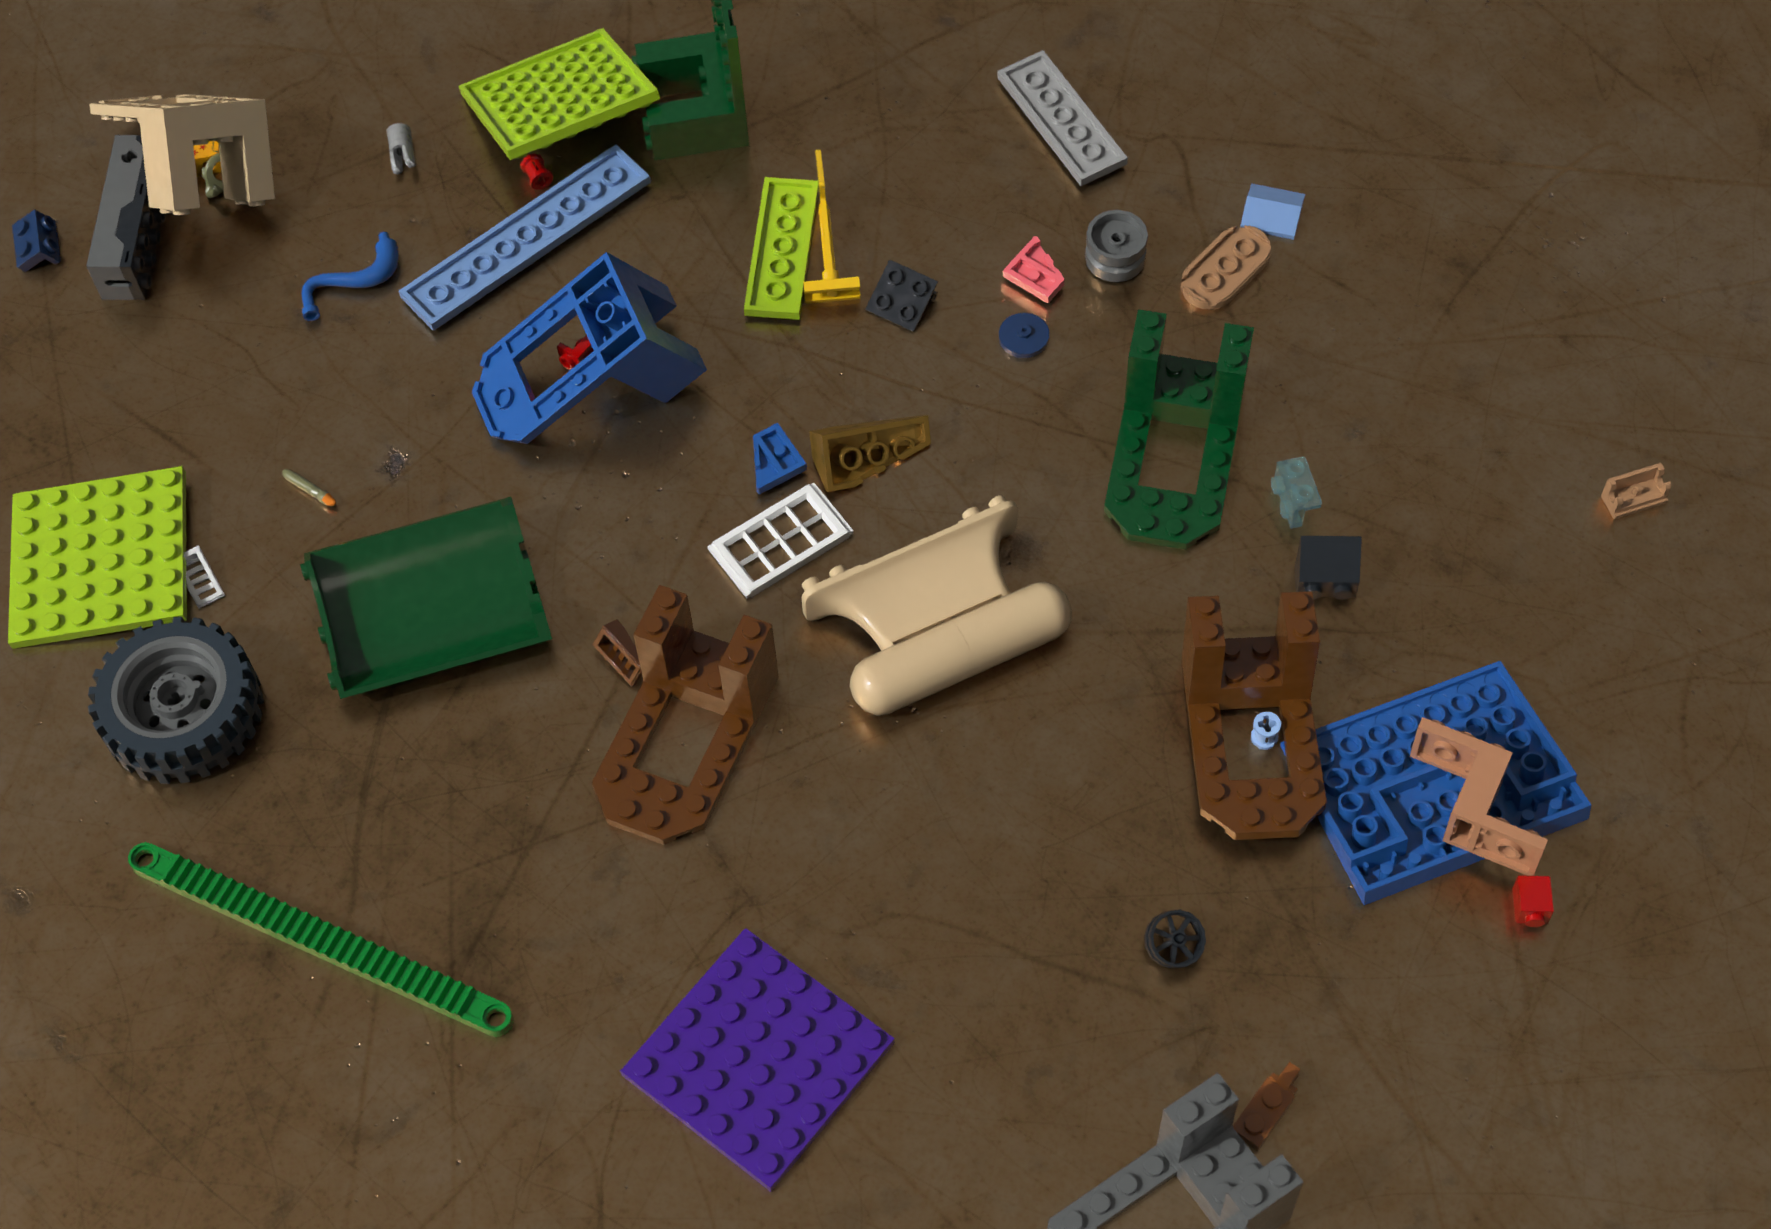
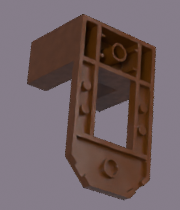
[592,585,779,845]
[1182,591,1327,840]

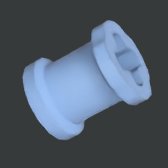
[1251,711,1281,750]

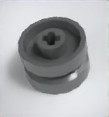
[1085,210,1148,282]

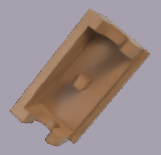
[1601,463,1671,520]

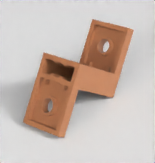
[1410,717,1548,876]

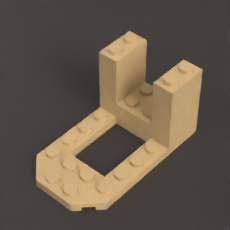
[90,94,275,215]

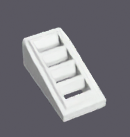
[184,545,225,609]

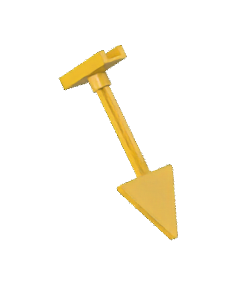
[803,150,861,304]

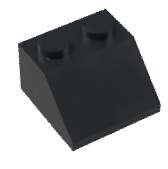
[1295,536,1362,600]

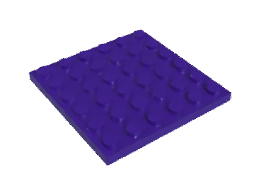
[620,928,895,1192]

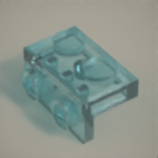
[1271,456,1322,529]

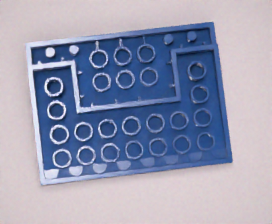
[1280,661,1592,905]

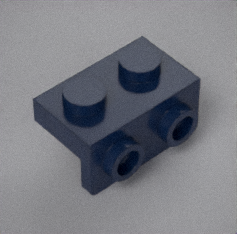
[12,209,61,272]

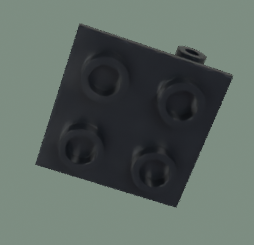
[865,259,938,332]

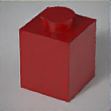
[1512,876,1554,927]

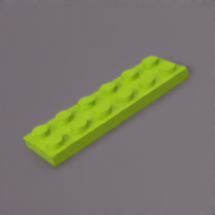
[744,177,819,320]

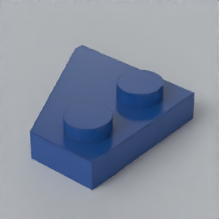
[753,423,807,495]

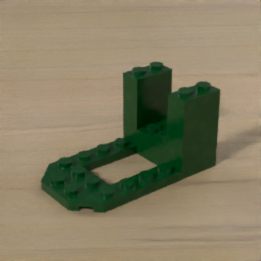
[631,0,750,161]
[1104,309,1254,550]

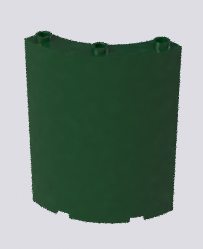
[300,497,552,699]

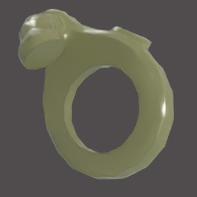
[202,153,223,198]

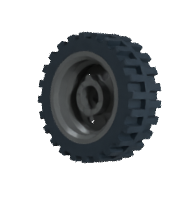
[88,617,264,784]

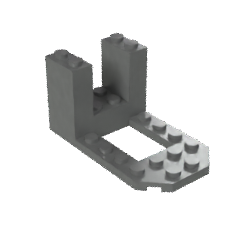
[1047,1073,1303,1229]

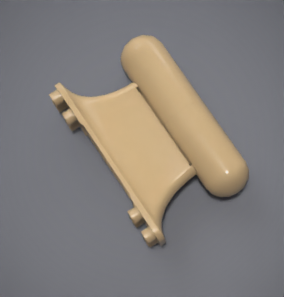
[802,495,1072,716]

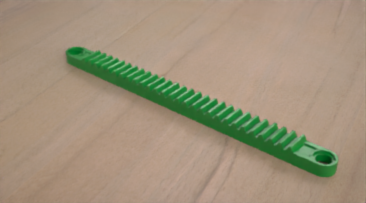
[128,842,514,1037]

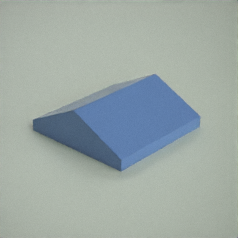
[1240,183,1305,240]

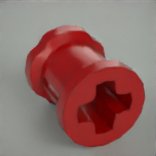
[520,153,553,190]

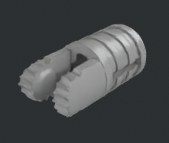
[387,123,416,175]

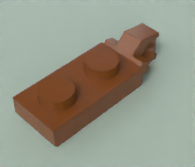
[1232,1062,1301,1151]

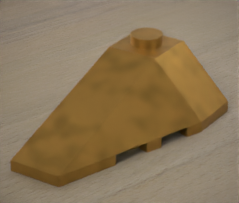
[809,415,931,492]

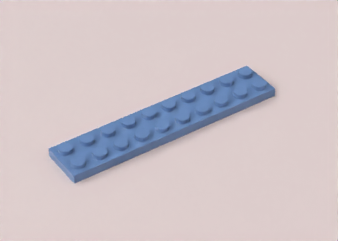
[399,145,651,331]

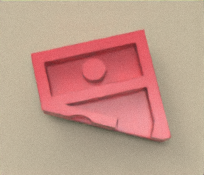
[1003,236,1065,303]

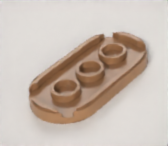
[1181,225,1271,309]

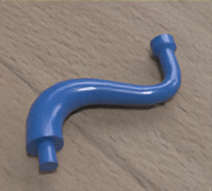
[301,232,399,321]

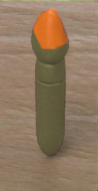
[282,469,336,506]

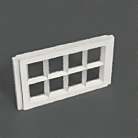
[707,483,854,599]

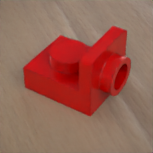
[557,335,594,370]

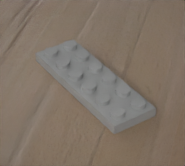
[998,50,1128,186]

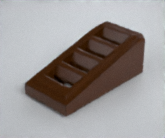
[593,619,642,687]

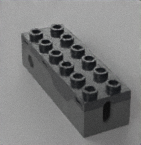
[86,135,165,300]

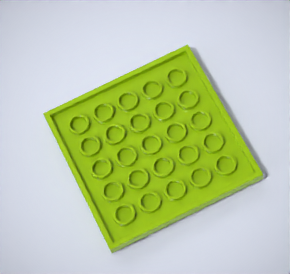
[459,28,660,160]
[8,466,187,649]

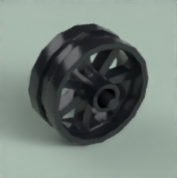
[1144,910,1206,968]

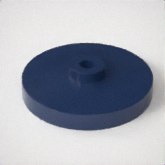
[999,313,1049,358]

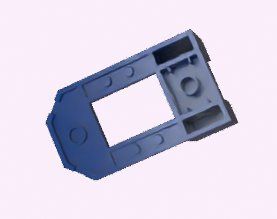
[472,252,707,444]

